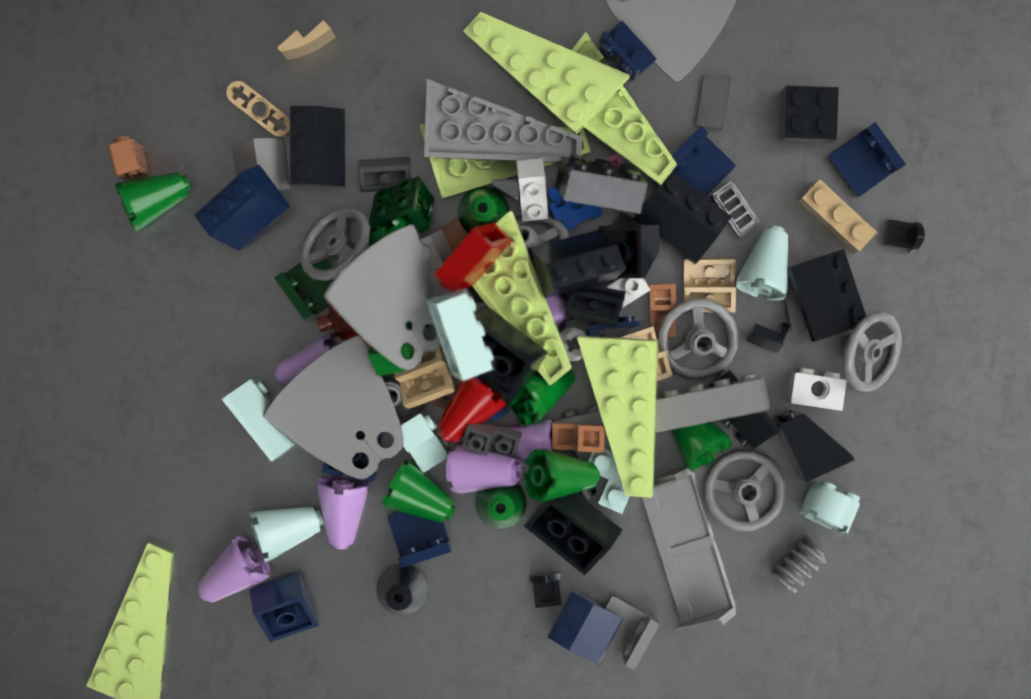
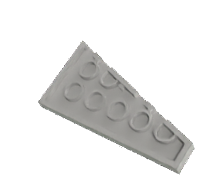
[424,79,582,163]

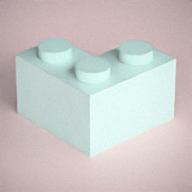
[401,412,451,473]
[586,448,630,514]

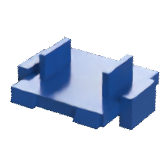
[547,186,602,232]

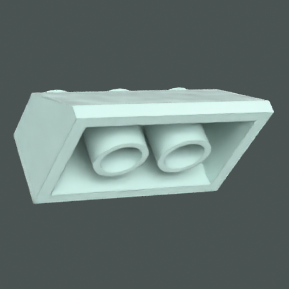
[425,291,493,381]
[222,379,297,462]

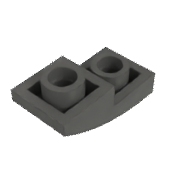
[462,424,523,458]

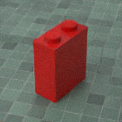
[434,222,512,293]

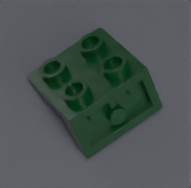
[368,176,435,233]
[274,259,337,321]

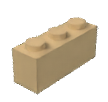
[797,179,877,253]

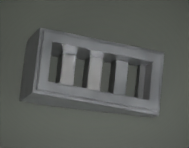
[709,180,760,238]

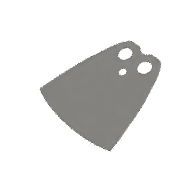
[606,0,737,83]
[325,225,441,370]
[264,335,403,479]

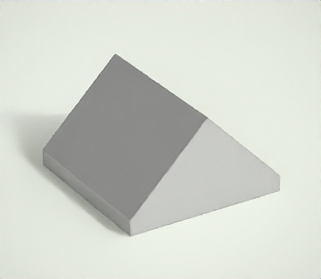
[232,138,291,191]

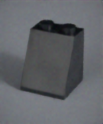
[775,410,855,482]

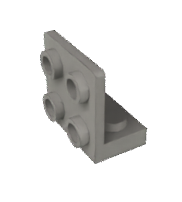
[606,596,660,670]

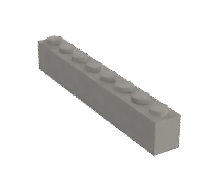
[556,373,770,451]

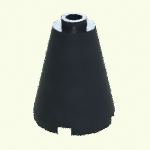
[377,564,428,616]

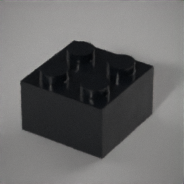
[780,86,839,143]

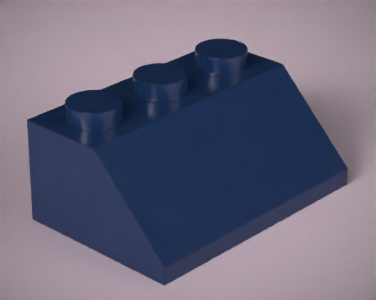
[194,164,291,250]

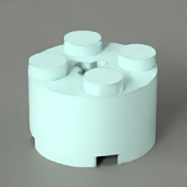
[799,481,860,534]

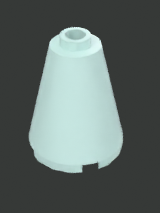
[736,225,788,300]
[249,506,324,563]

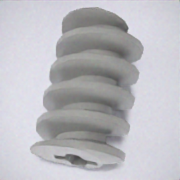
[559,328,587,361]
[771,535,827,593]

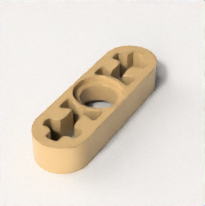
[226,81,290,138]

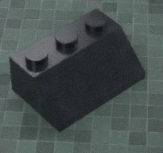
[290,106,346,187]
[633,172,732,265]
[528,229,626,298]
[787,249,866,342]
[474,305,548,402]
[704,369,781,449]

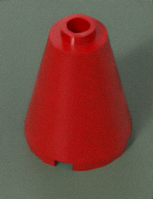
[437,377,508,443]

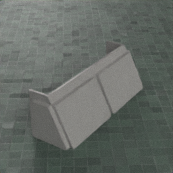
[642,467,736,633]

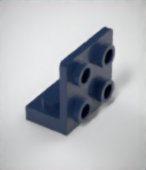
[599,21,657,81]
[829,122,906,197]
[672,126,736,197]
[586,316,642,337]
[387,512,452,568]

